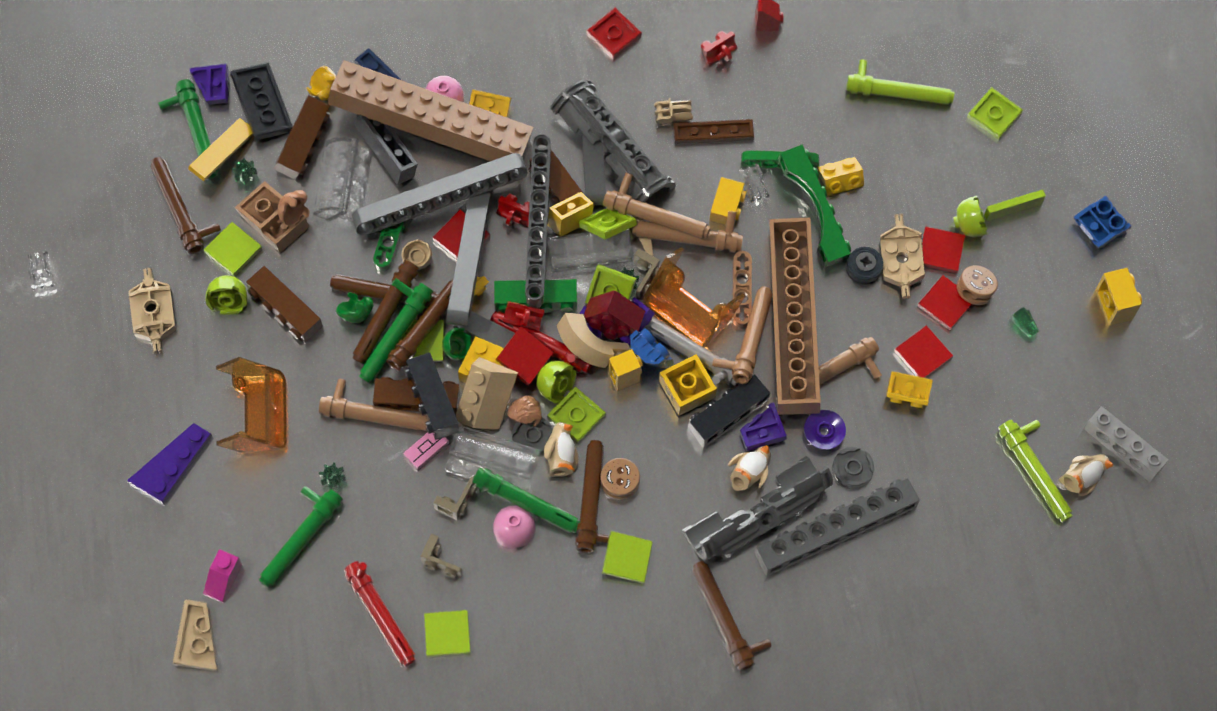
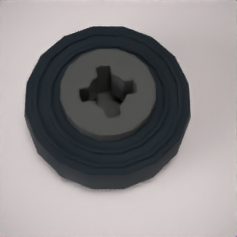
[847,247,883,283]

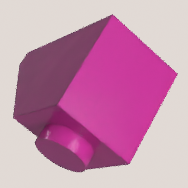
[203,549,242,603]

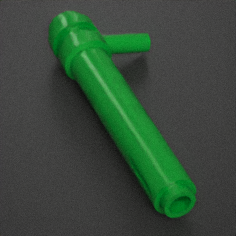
[158,79,219,179]
[359,278,434,383]
[472,467,580,533]
[258,486,343,588]

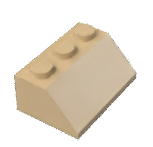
[456,357,518,429]

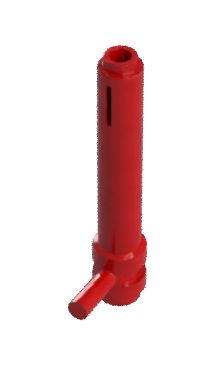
[490,311,592,373]
[344,561,416,667]

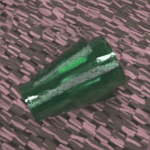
[1011,307,1039,338]

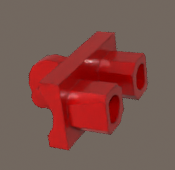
[700,31,738,66]
[496,193,530,227]
[503,301,544,330]

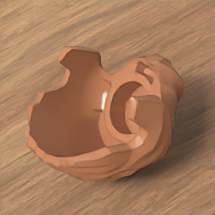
[278,190,310,226]
[507,396,542,427]

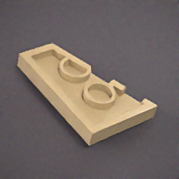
[173,600,217,671]

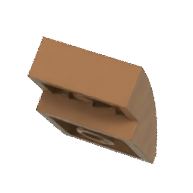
[235,181,310,253]

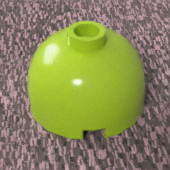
[953,196,988,237]
[205,275,247,315]
[537,361,576,404]

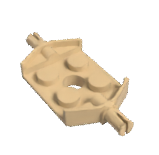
[880,214,925,299]
[129,268,177,354]

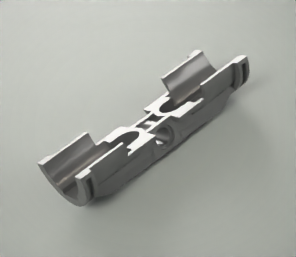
[550,79,676,203]
[682,456,833,561]

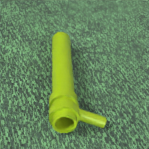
[846,59,954,105]
[998,419,1073,523]

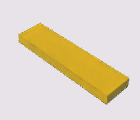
[188,118,253,181]

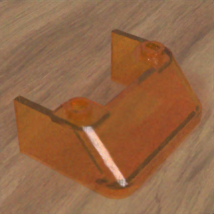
[643,247,746,347]
[216,357,287,453]

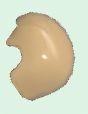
[401,239,433,270]

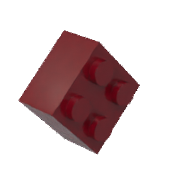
[584,290,645,340]

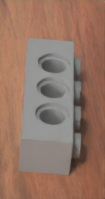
[1084,406,1168,482]

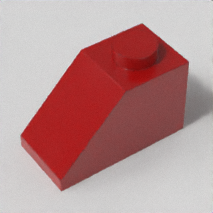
[755,0,784,31]

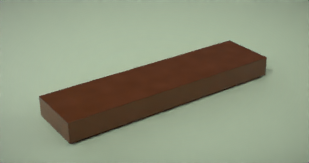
[673,119,754,144]

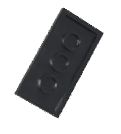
[230,62,293,140]

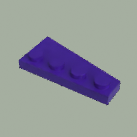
[127,423,212,504]

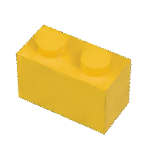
[709,177,747,225]
[548,192,594,237]
[609,349,643,391]

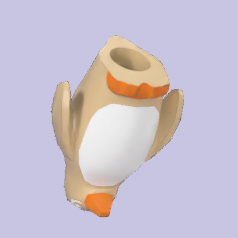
[544,422,578,477]
[728,445,771,491]
[1059,454,1113,496]

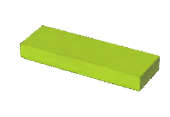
[984,190,1046,222]

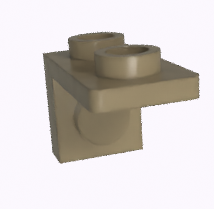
[634,249,661,300]
[433,476,478,520]
[421,533,463,578]

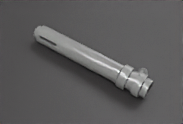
[644,317,738,386]

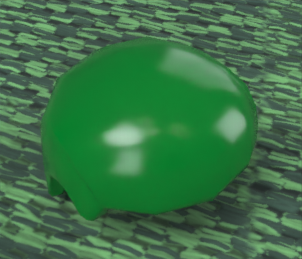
[442,328,472,361]

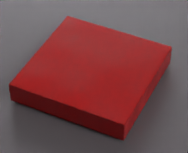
[587,8,642,59]
[433,210,490,259]
[922,226,965,274]
[918,275,972,330]
[894,325,953,378]
[495,327,553,385]

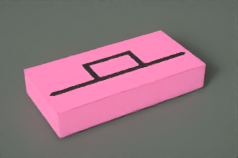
[403,432,449,470]

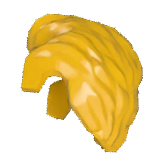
[306,66,336,101]

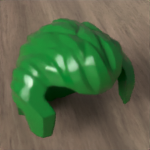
[335,292,374,323]

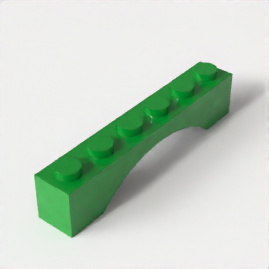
[777,144,851,267]

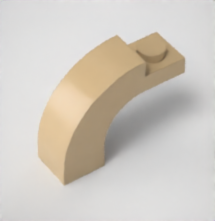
[557,313,630,368]

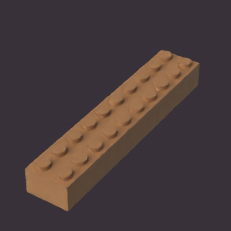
[328,60,533,161]
[769,218,821,415]

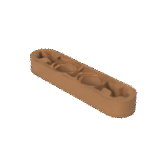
[732,251,752,328]

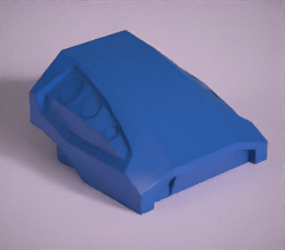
[1073,196,1131,249]
[630,328,674,368]

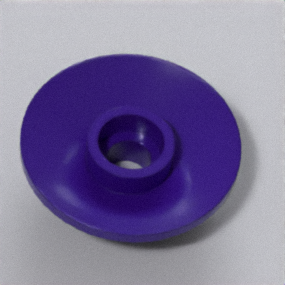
[804,410,846,450]

